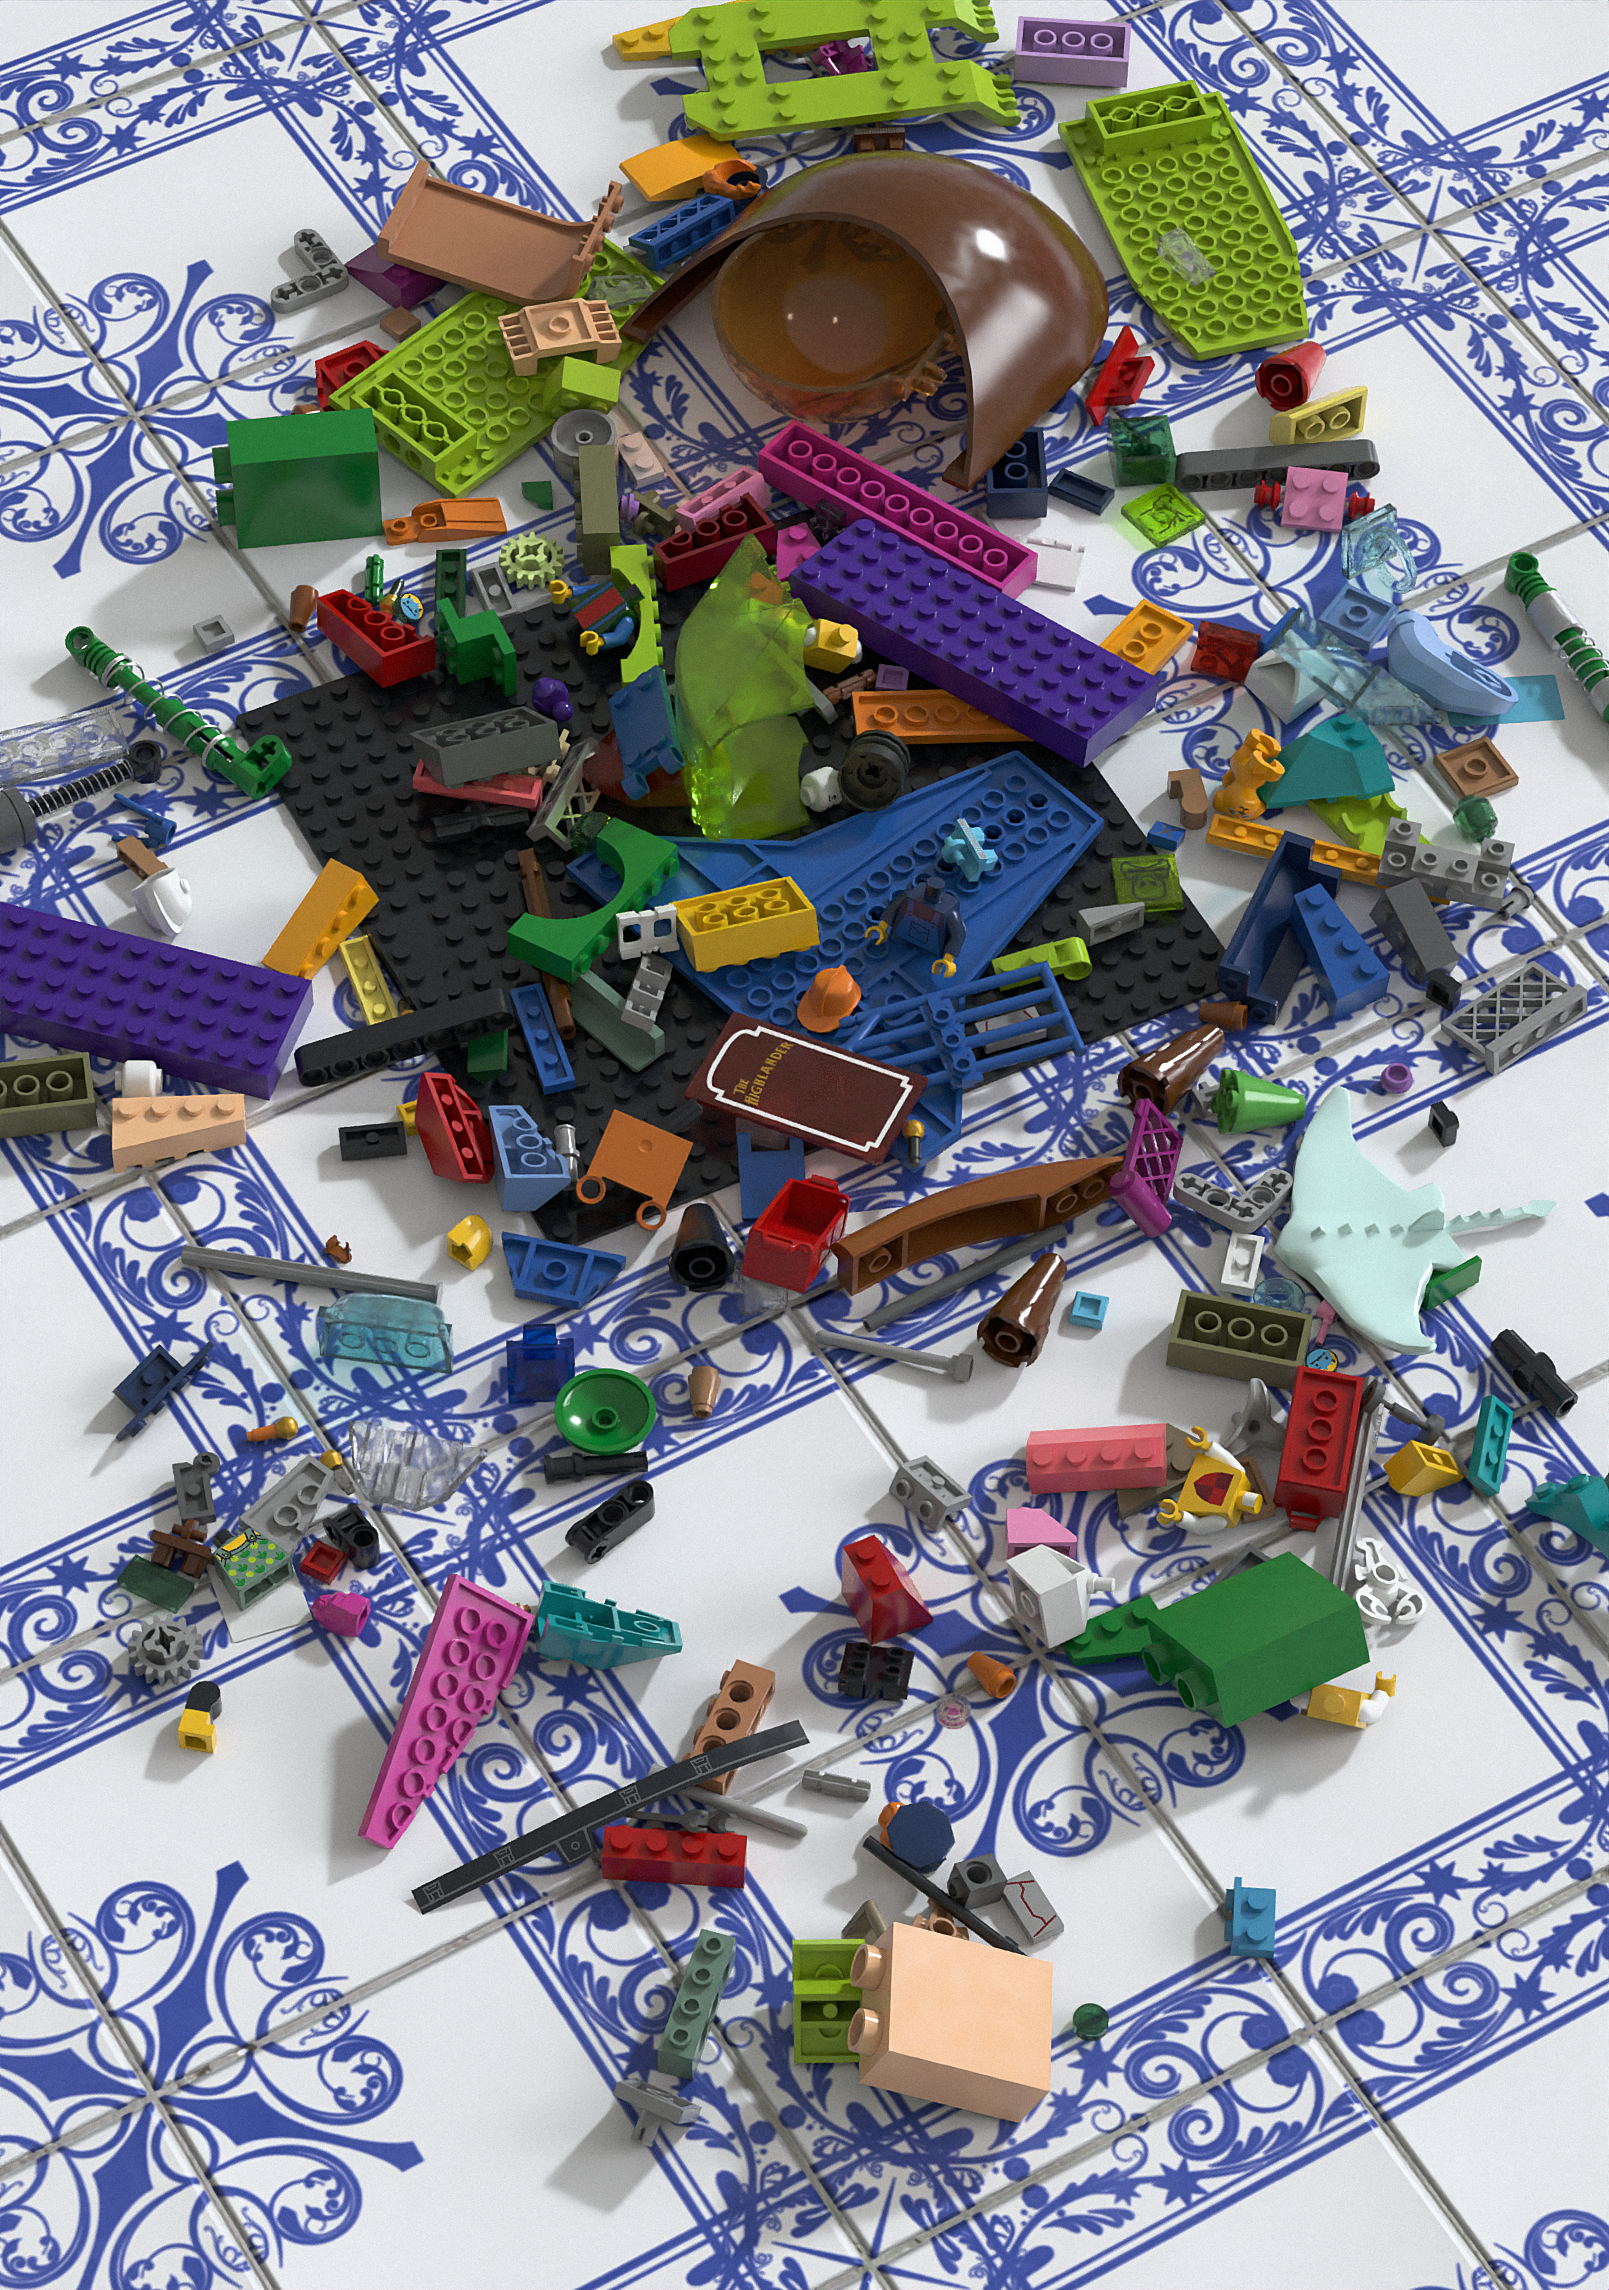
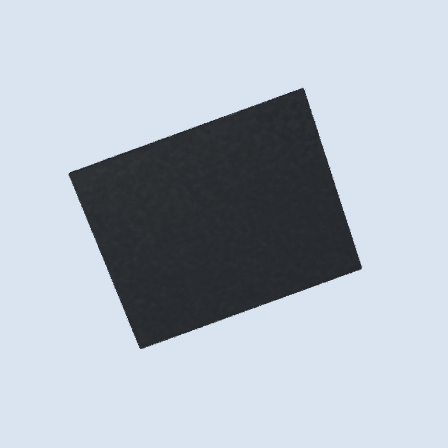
[236,508,1226,1246]

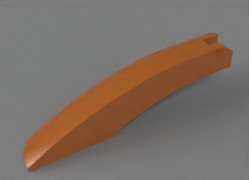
[831,1156,1140,1296]

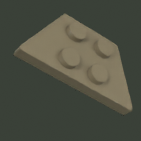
[1115,1423,1203,1521]

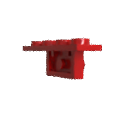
[1084,325,1155,426]

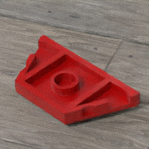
[315,340,390,412]

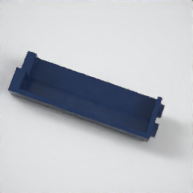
[1217,830,1342,1025]

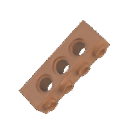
[682,1659,775,1796]

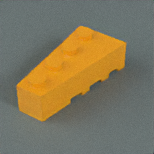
[261,858,379,980]

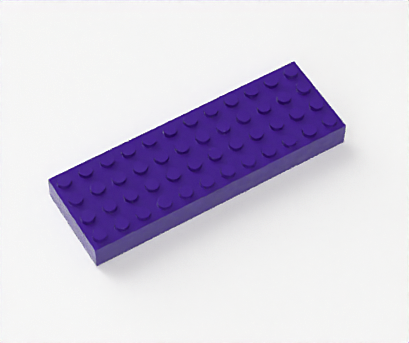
[786,516,1159,768]
[0,902,314,1101]

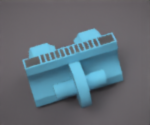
[941,819,998,882]

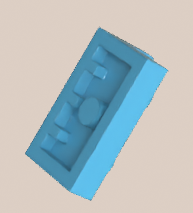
[1224,1877,1276,1958]

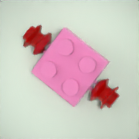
[1254,466,1375,534]

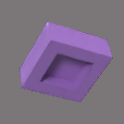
[875,664,910,691]

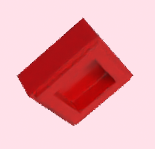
[300,1540,348,1585]

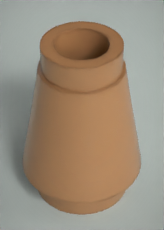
[688,1366,721,1418]

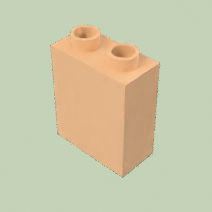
[847,1922,1053,2123]

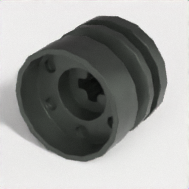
[837,729,911,812]

